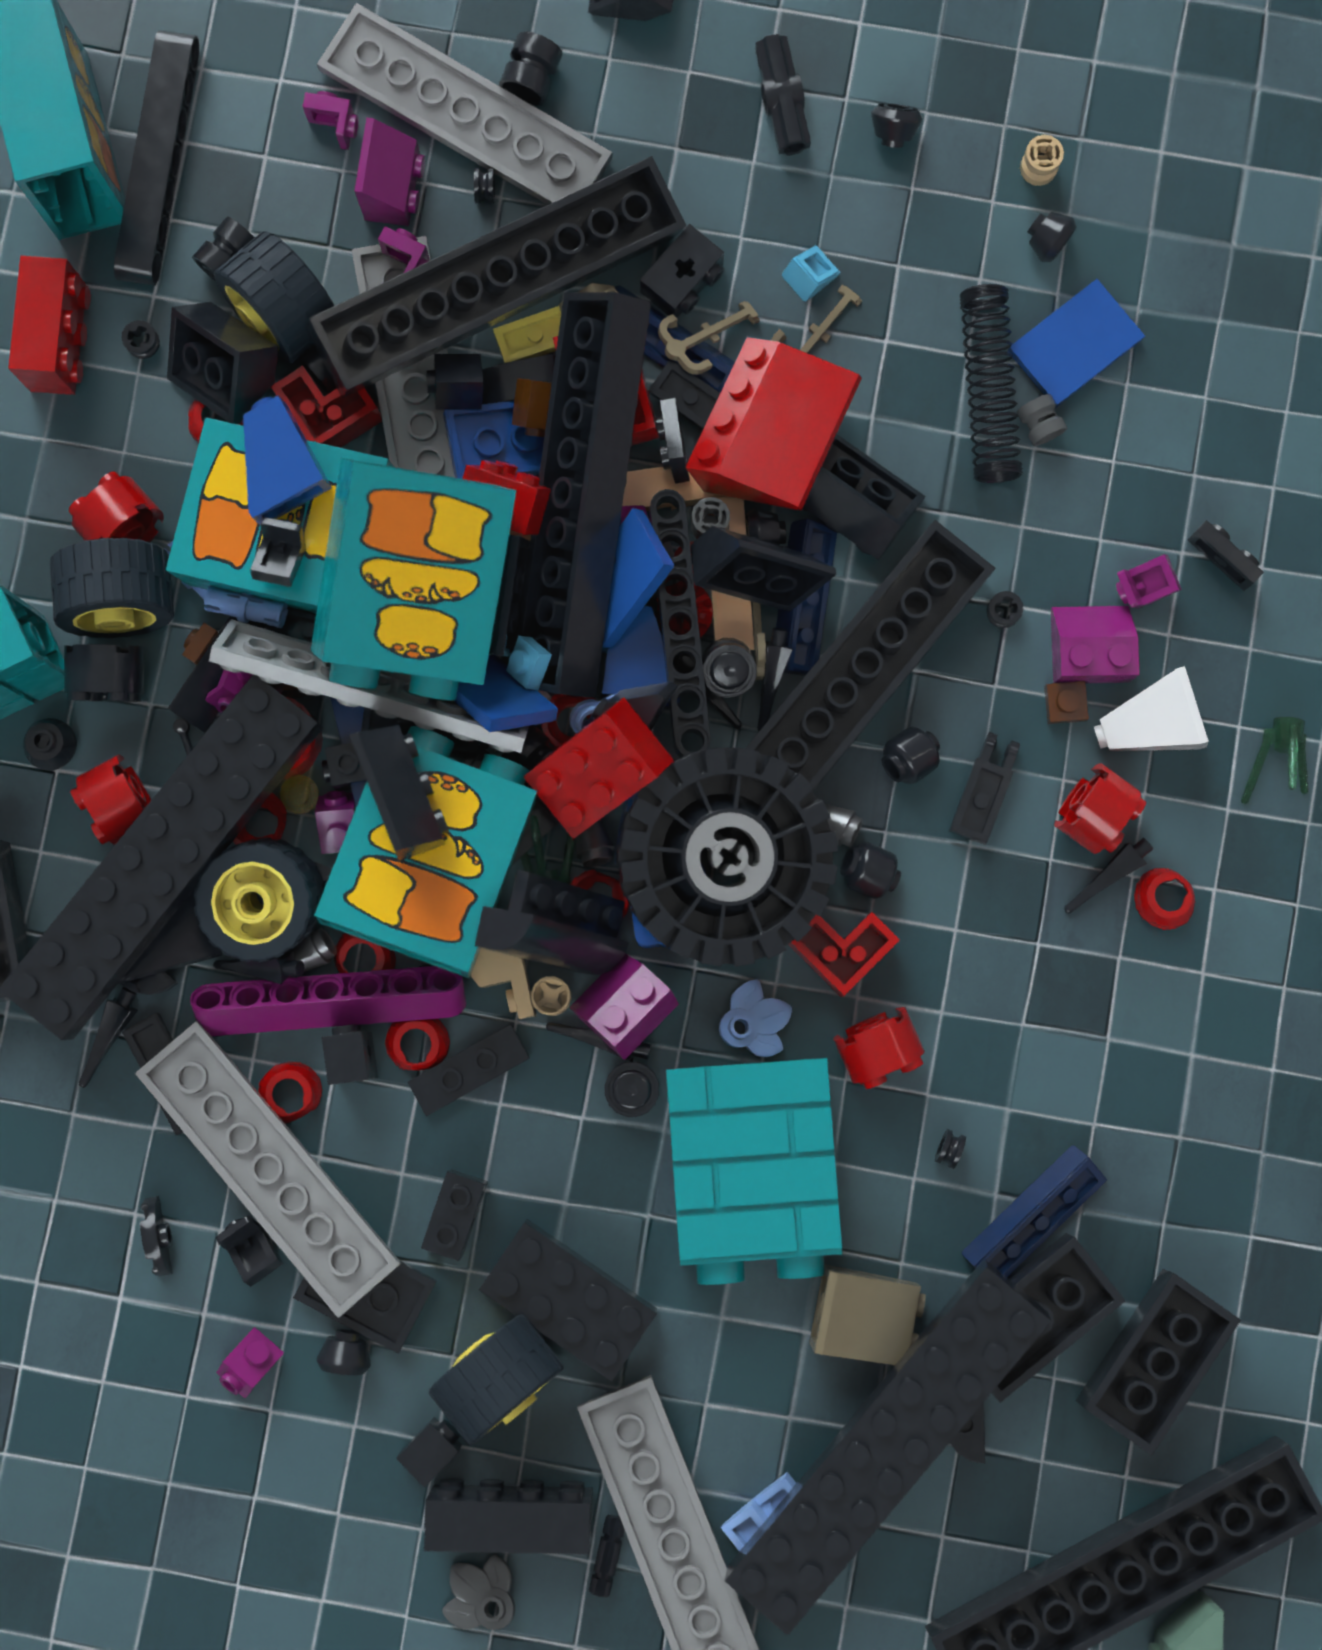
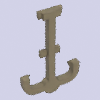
[771,285,863,353]
[658,301,760,374]
[752,602,766,680]

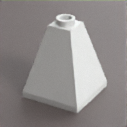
[1094,666,1209,751]

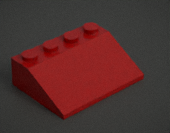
[685,337,862,511]

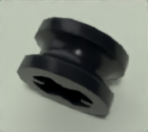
[474,168,495,204]
[121,320,160,359]
[986,591,1023,629]
[935,1129,966,1169]

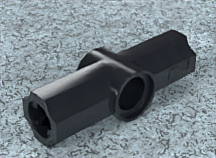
[755,34,811,156]

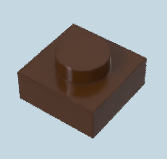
[182,623,218,665]
[1044,681,1089,724]

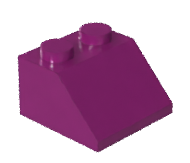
[354,117,425,226]
[1051,606,1140,683]
[569,953,679,1060]

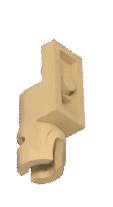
[471,948,536,1020]

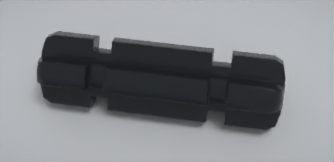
[589,1515,625,1597]

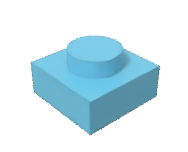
[506,636,552,690]

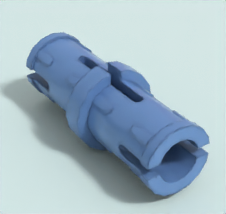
[204,586,288,628]

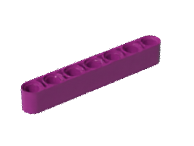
[190,966,467,1036]

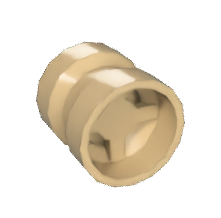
[1020,135,1064,186]
[531,976,571,1016]

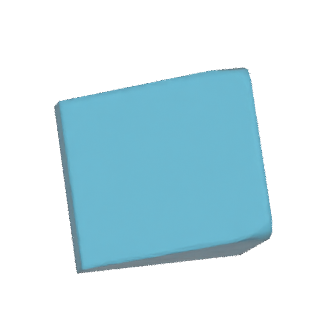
[782,245,840,301]

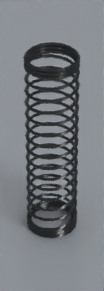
[959,284,1023,483]

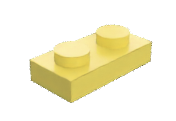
[493,306,561,363]

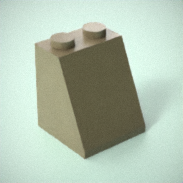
[809,1264,926,1365]

